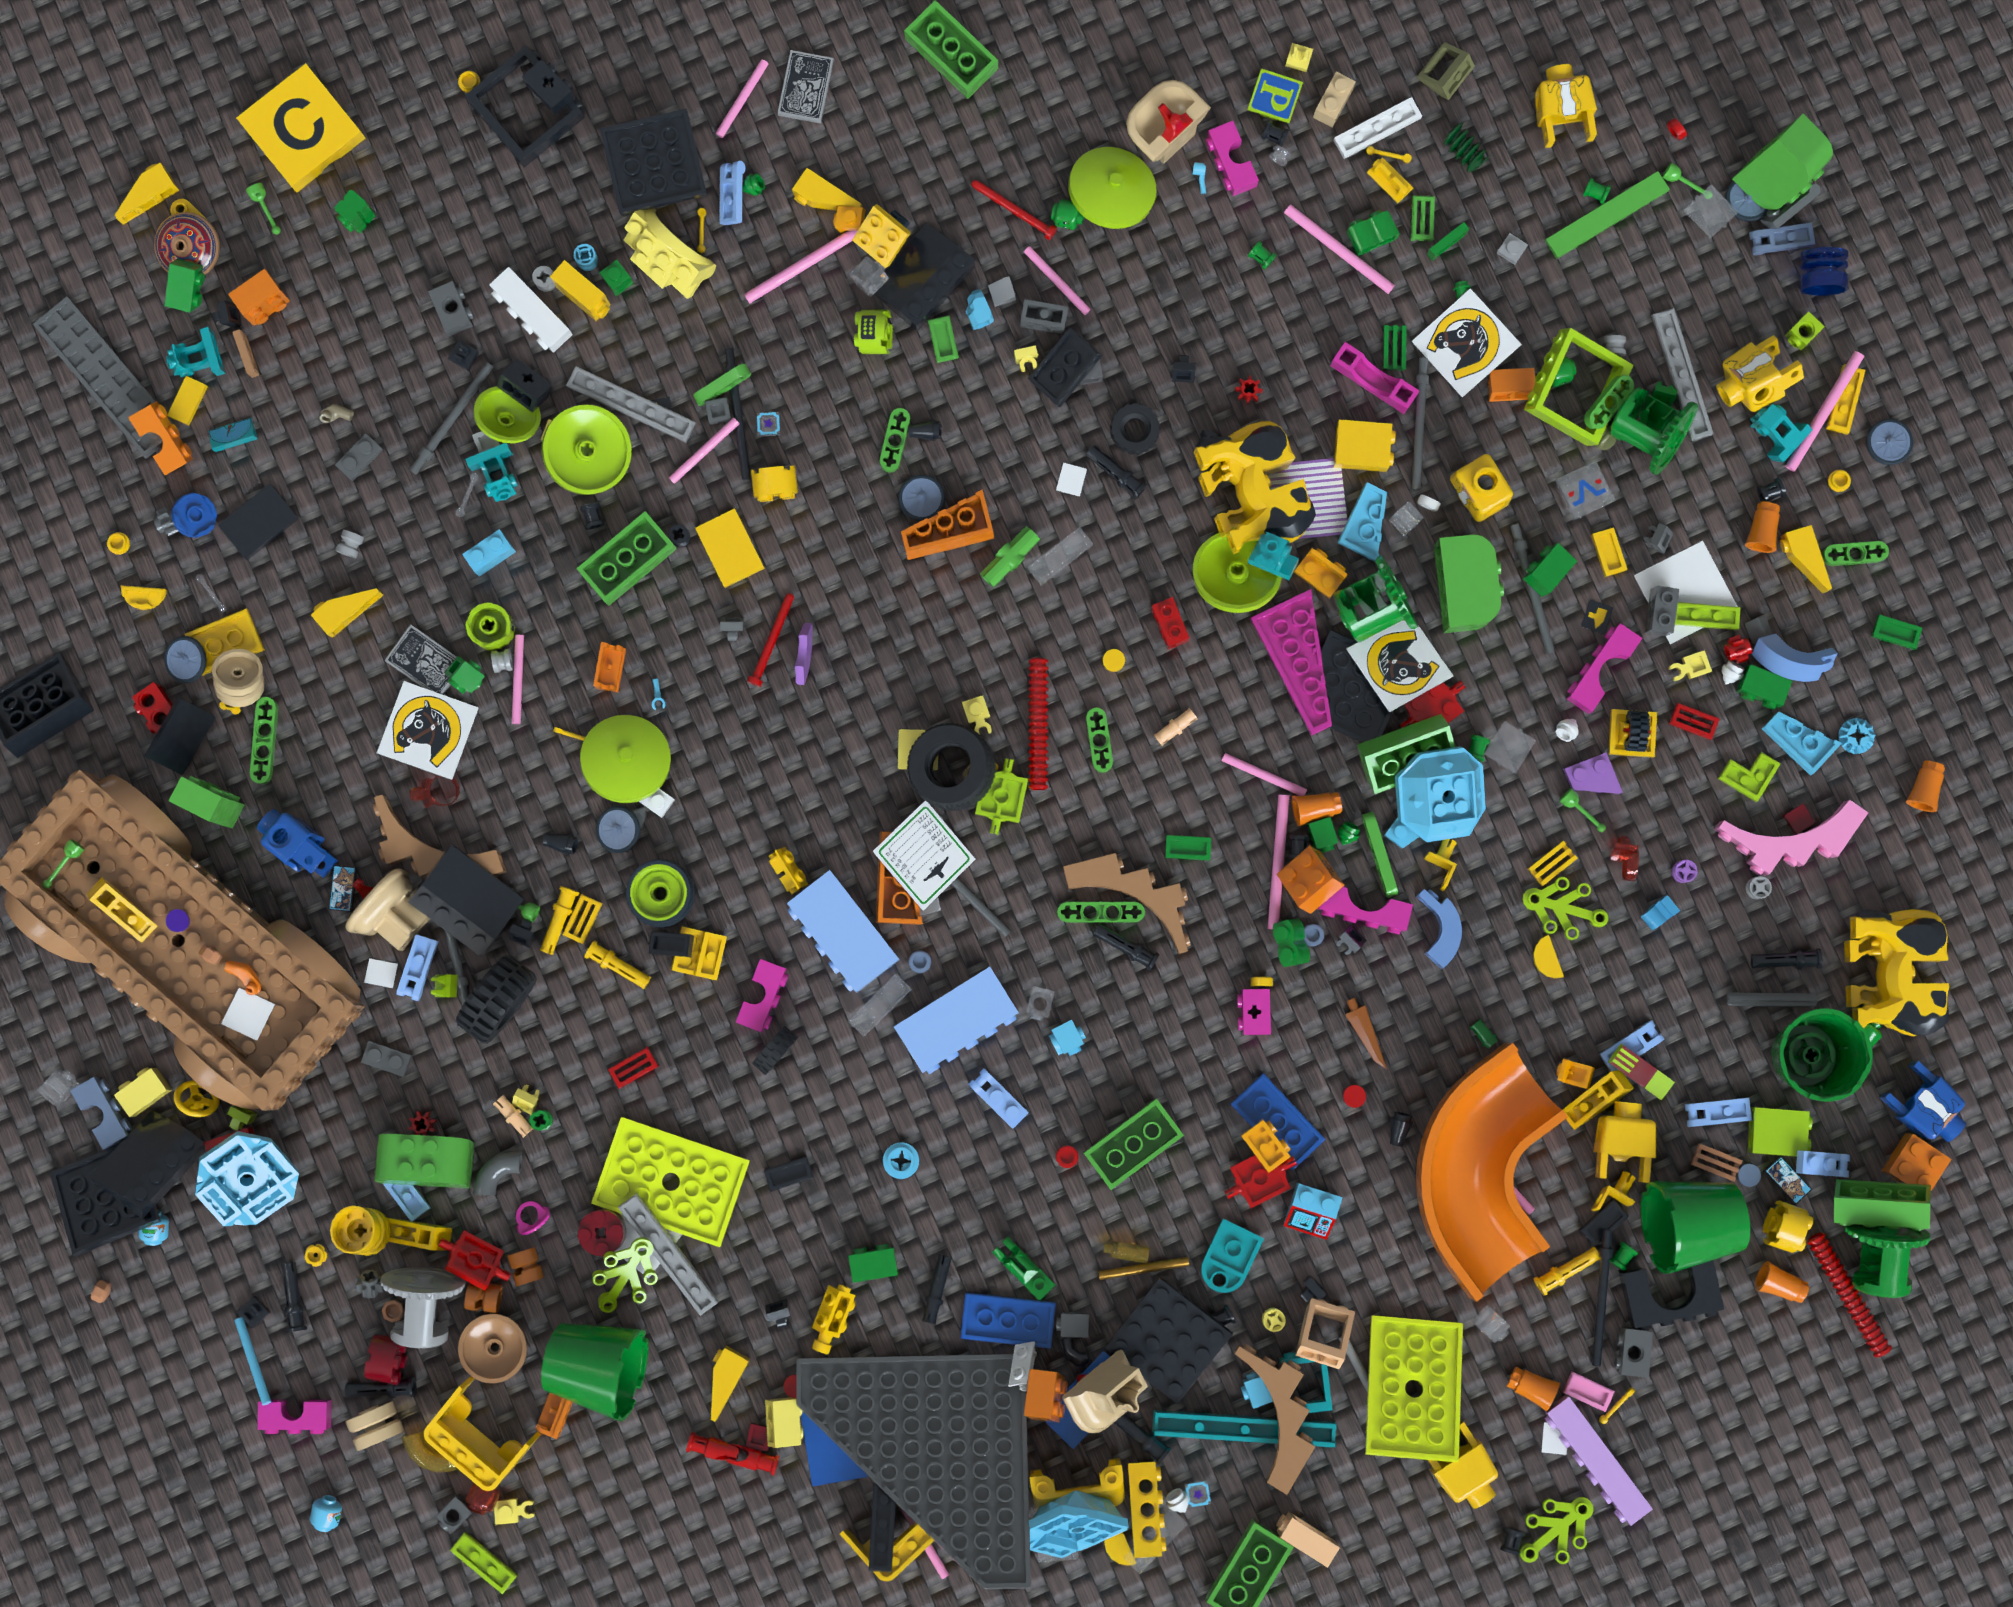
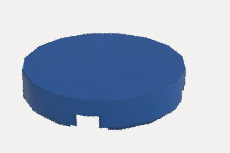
[171,493,217,538]

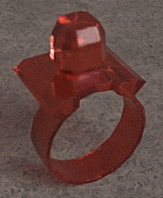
[410,775,460,808]
[1610,836,1639,881]

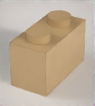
[1313,71,1356,128]

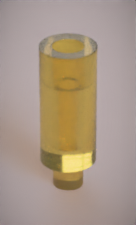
[1103,1241,1150,1264]

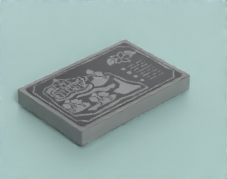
[778,50,834,124]
[385,625,456,695]

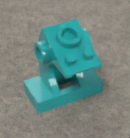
[166,327,226,377]
[1750,404,1813,462]
[465,443,518,502]
[1248,532,1299,580]

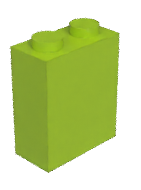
[1747,1107,1813,1156]

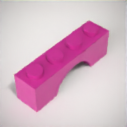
[1330,342,1419,414]
[1567,623,1642,714]
[1317,887,1413,935]

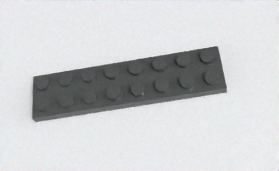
[33,296,181,459]

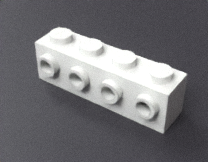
[489,267,572,353]

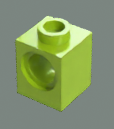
[1785,311,1825,350]

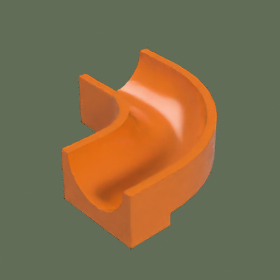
[1416,1043,1568,1302]

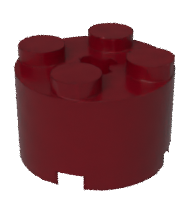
[577,1208,627,1256]
[364,1334,408,1385]

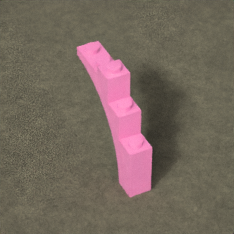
[1714,800,1868,876]

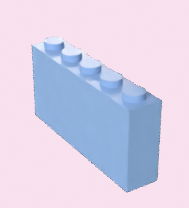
[787,870,900,993]
[894,967,1019,1074]

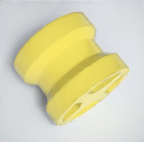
[1262,1308,1286,1332]

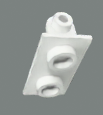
[1008,1341,1037,1392]

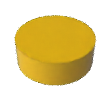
[1103,649,1125,672]
[1250,977,1273,986]

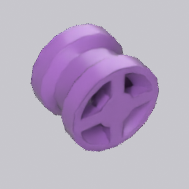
[1671,860,1698,883]

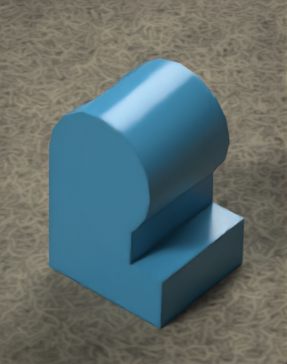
[1640,895,1680,931]

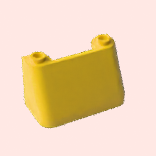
[1030,1458,1125,1511]

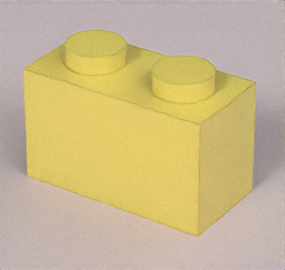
[114,1067,172,1117]
[765,1397,803,1448]

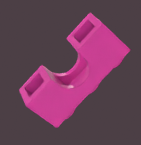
[1206,121,1259,196]
[736,959,789,1032]
[257,1400,332,1434]

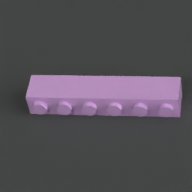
[1544,1394,1653,1526]

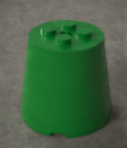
[1771,1009,1873,1102]
[1640,1181,1750,1274]
[541,1323,649,1421]

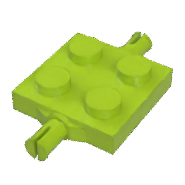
[975,758,1028,835]

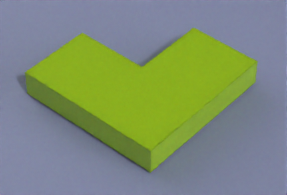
[1718,752,1781,802]

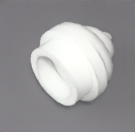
[1721,661,1744,684]
[1556,719,1579,742]
[1166,1488,1189,1513]

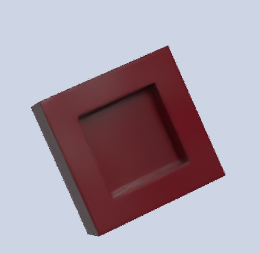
[1783,804,1816,835]
[746,1423,769,1451]

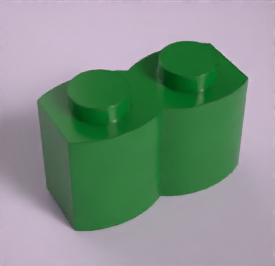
[1347,210,1399,256]
[1273,918,1310,967]

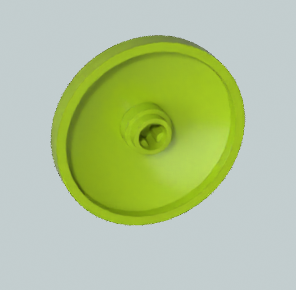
[1068,147,1156,229]
[542,405,632,495]
[1193,533,1282,613]
[580,715,671,803]

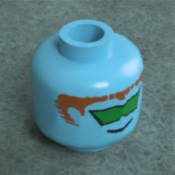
[138,1210,169,1245]
[309,1495,342,1532]

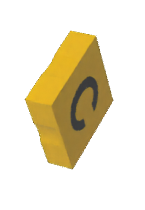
[236,63,366,192]

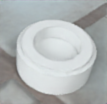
[1417,495,1441,512]

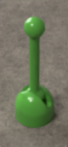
[1662,162,1713,199]
[246,183,281,235]
[1559,788,1606,832]
[42,839,85,889]
[518,903,540,923]

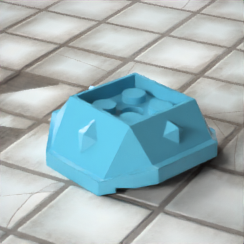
[1395,746,1486,842]
[195,1131,299,1226]
[1029,1490,1129,1558]

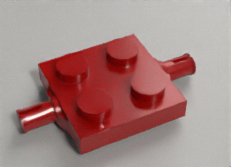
[1399,680,1466,728]
[1224,1155,1297,1208]
[438,1230,511,1291]

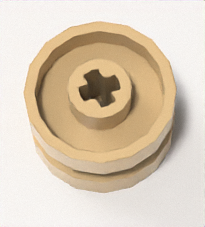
[212,649,264,707]
[345,1401,405,1451]

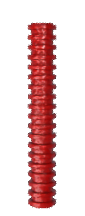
[1028,658,1048,790]
[1806,1232,1892,1358]

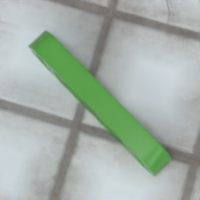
[250,697,278,784]
[1361,811,1398,898]
[1057,902,1145,923]

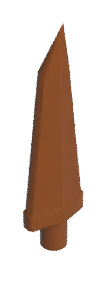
[1345,998,1387,1069]

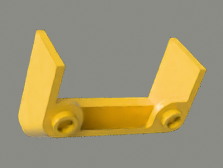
[424,1376,541,1491]
[840,1522,934,1581]

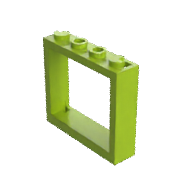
[1524,328,1633,446]

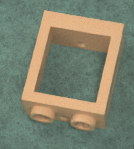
[1296,1298,1355,1369]
[1276,1511,1340,1568]

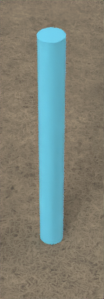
[235,1317,271,1405]

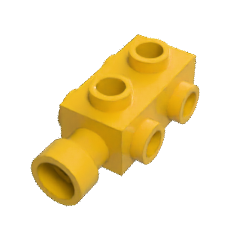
[812,1284,856,1354]

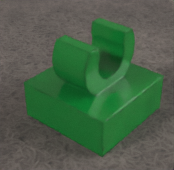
[1651,382,1677,407]

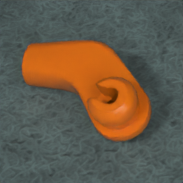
[225,960,262,995]

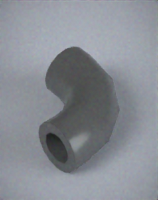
[473,1151,523,1195]

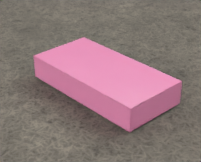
[1563,1371,1615,1412]

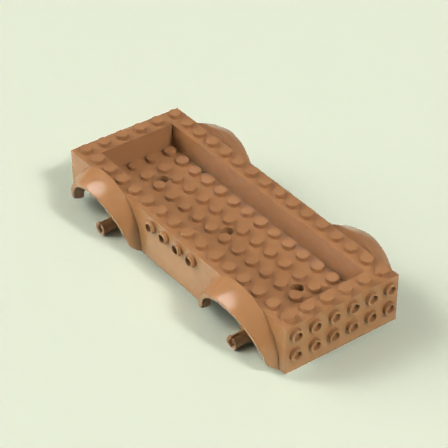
[0,770,365,1111]

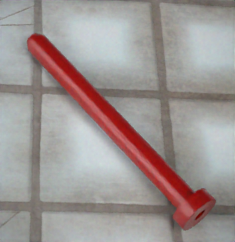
[971,180,1057,241]
[747,593,794,687]

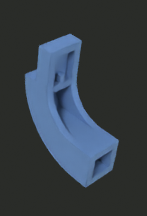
[1752,634,1838,682]
[1416,889,1462,969]

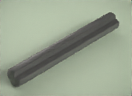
[1726,992,1817,1007]

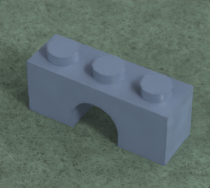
[70,1077,132,1150]

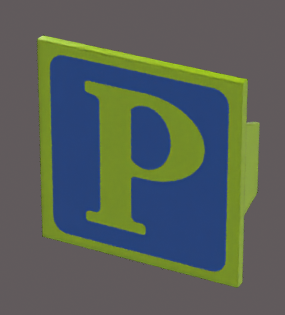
[1247,68,1303,123]

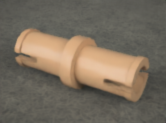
[1154,708,1197,746]
[493,1095,533,1138]

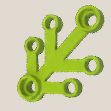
[1522,877,1608,940]
[592,1237,658,1313]
[1519,1497,1593,1564]

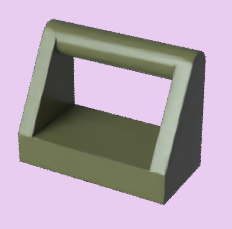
[1417,42,1475,100]

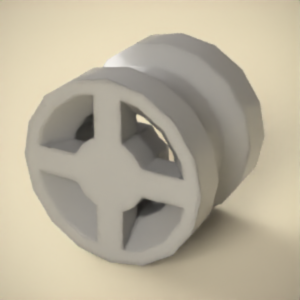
[532,266,555,292]
[1603,335,1626,357]
[491,648,513,673]
[1745,876,1772,900]

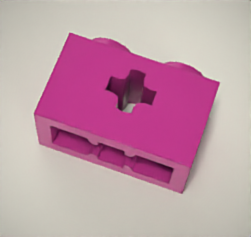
[1237,989,1271,1035]

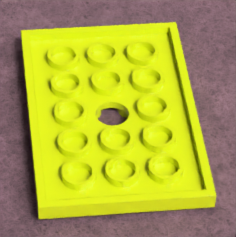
[591,1117,750,1247]
[1365,1315,1463,1462]

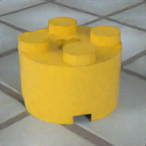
[751,466,798,502]
[1763,1201,1813,1253]

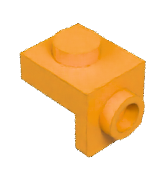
[833,206,865,234]
[1556,1058,1595,1089]

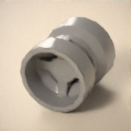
[335,530,364,559]

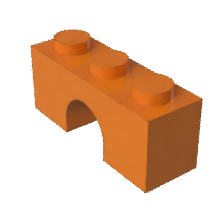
[128,401,193,475]

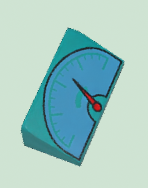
[209,418,258,452]

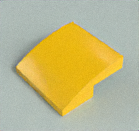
[670,926,727,980]

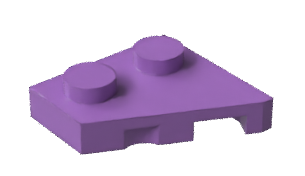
[1563,753,1623,794]

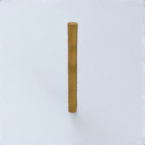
[1098,1257,1189,1280]

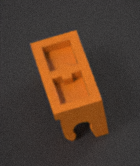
[1488,368,1535,402]
[593,642,626,692]
[536,1393,573,1439]

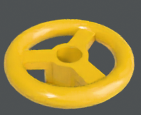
[174,1080,220,1117]

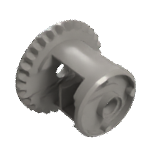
[381,1267,465,1348]

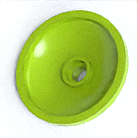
[473,386,541,443]

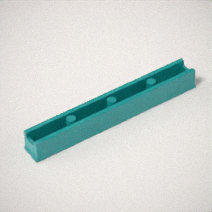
[1152,1410,1336,1447]

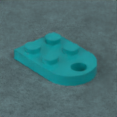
[1201,1218,1264,1293]

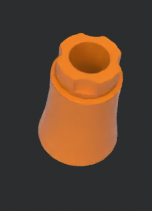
[1745,501,1780,553]
[1906,760,1945,812]
[1292,792,1342,826]
[1755,1261,1809,1303]
[1507,1367,1560,1412]

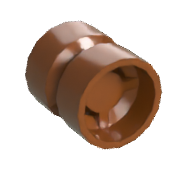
[507,1247,545,1286]
[464,1283,503,1314]

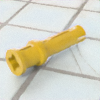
[539,886,580,955]
[584,940,651,989]
[1534,1247,1601,1296]

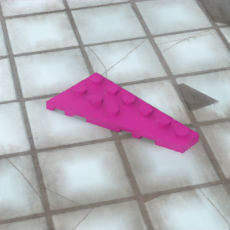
[1251,589,1332,736]

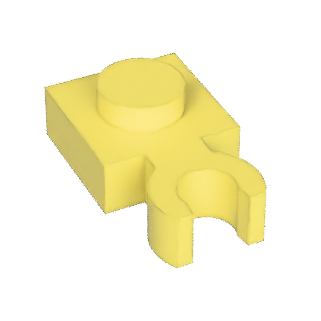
[1668,650,1712,681]
[962,695,992,734]
[493,1498,535,1525]

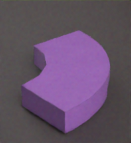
[795,623,813,685]

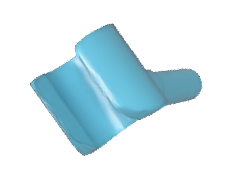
[1193,162,1206,194]
[652,679,666,710]

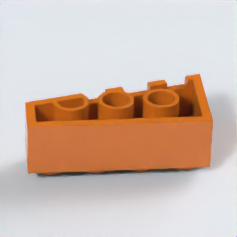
[901,490,994,560]
[876,832,923,925]

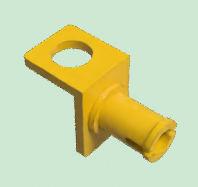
[1424,839,1457,891]
[1591,1171,1636,1212]

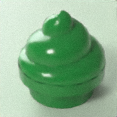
[742,173,765,196]
[1338,821,1360,845]

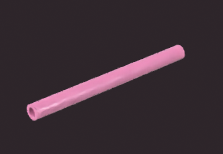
[1284,204,1395,294]
[744,231,857,304]
[1785,351,1864,472]
[1267,795,1290,930]

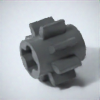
[153,507,179,536]
[356,1270,383,1298]

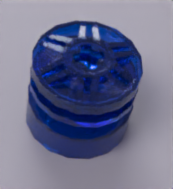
[1800,247,1849,296]

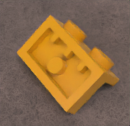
[1294,548,1348,599]
[1241,1119,1291,1173]

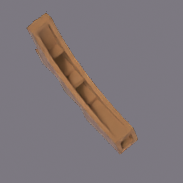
[373,794,507,878]
[1063,853,1191,954]
[1234,1344,1315,1495]

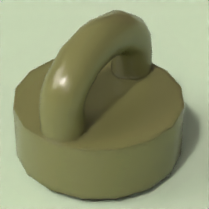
[1595,427,1616,450]

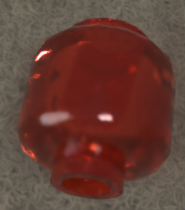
[466,1483,500,1515]

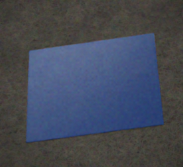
[801,1412,869,1486]

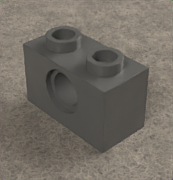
[428,281,474,336]
[1021,299,1068,335]
[1645,585,1679,636]
[1614,1327,1653,1378]

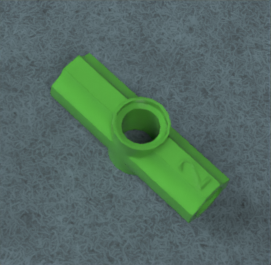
[980,526,1040,588]

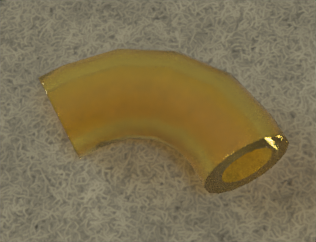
[402,1431,458,1473]

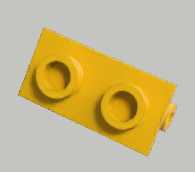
[1367,157,1413,203]
[768,847,808,894]

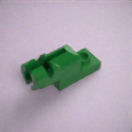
[992,1237,1055,1301]

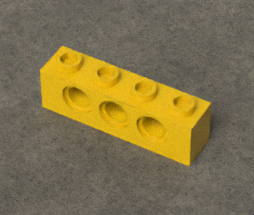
[1128,1462,1166,1558]

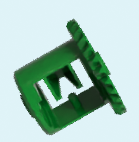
[1610,387,1698,475]
[1334,555,1419,643]
[1845,1224,1931,1298]

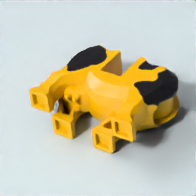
[1194,421,1316,554]
[1844,909,1949,1037]

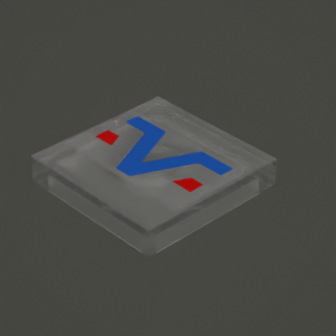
[1555,461,1616,520]

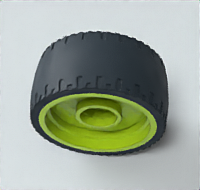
[626,859,695,927]

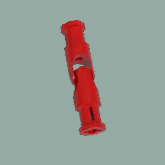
[686,1432,780,1476]

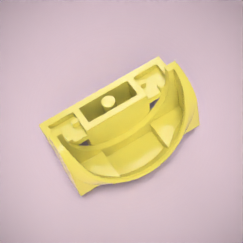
[624,208,716,299]

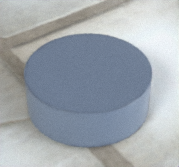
[1304,924,1324,947]
[909,950,931,973]
[1736,1164,1761,1187]

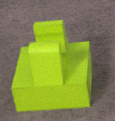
[431,974,457,997]
[227,1105,257,1131]

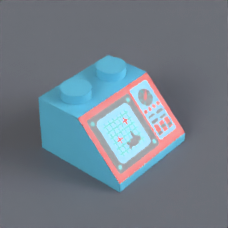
[1283,1182,1343,1240]

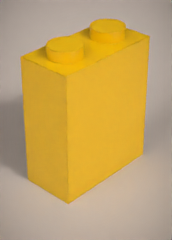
[550,260,610,321]
[1333,420,1396,472]

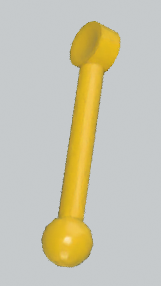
[1366,146,1412,163]
[697,208,707,253]
[553,727,585,741]
[1599,1387,1635,1424]

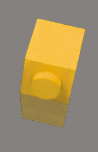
[115,163,180,225]
[792,168,862,211]
[1780,525,1832,593]
[311,588,383,638]
[86,877,157,943]
[1563,1070,1634,1130]
[386,1217,452,1251]
[711,1346,750,1422]

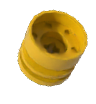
[330,1205,391,1256]

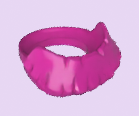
[516,1201,550,1235]

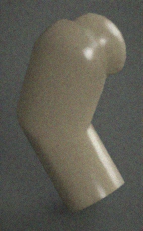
[319,404,354,423]

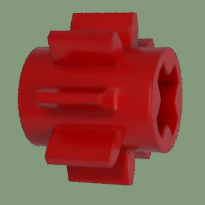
[1235,376,1263,405]
[1724,635,1752,664]
[408,1111,437,1136]

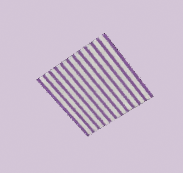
[1268,458,1347,539]

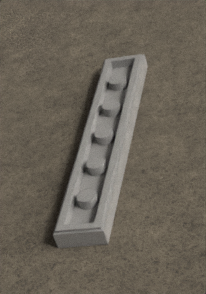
[1651,308,1713,441]
[566,366,696,443]
[618,1193,719,1316]

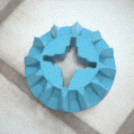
[1838,718,1876,754]
[883,1142,919,1179]

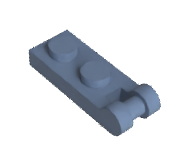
[1749,223,1815,255]

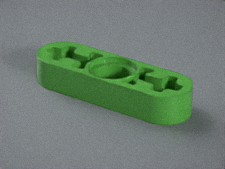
[693,364,751,406]
[1584,375,1634,429]
[880,408,910,473]
[1822,541,1889,566]
[1086,708,1113,773]

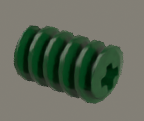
[1443,122,1491,173]

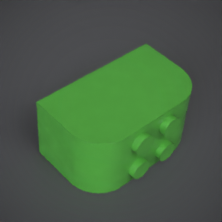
[1732,113,1833,210]
[1434,535,1504,633]
[374,1134,475,1188]

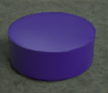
[166,909,191,932]

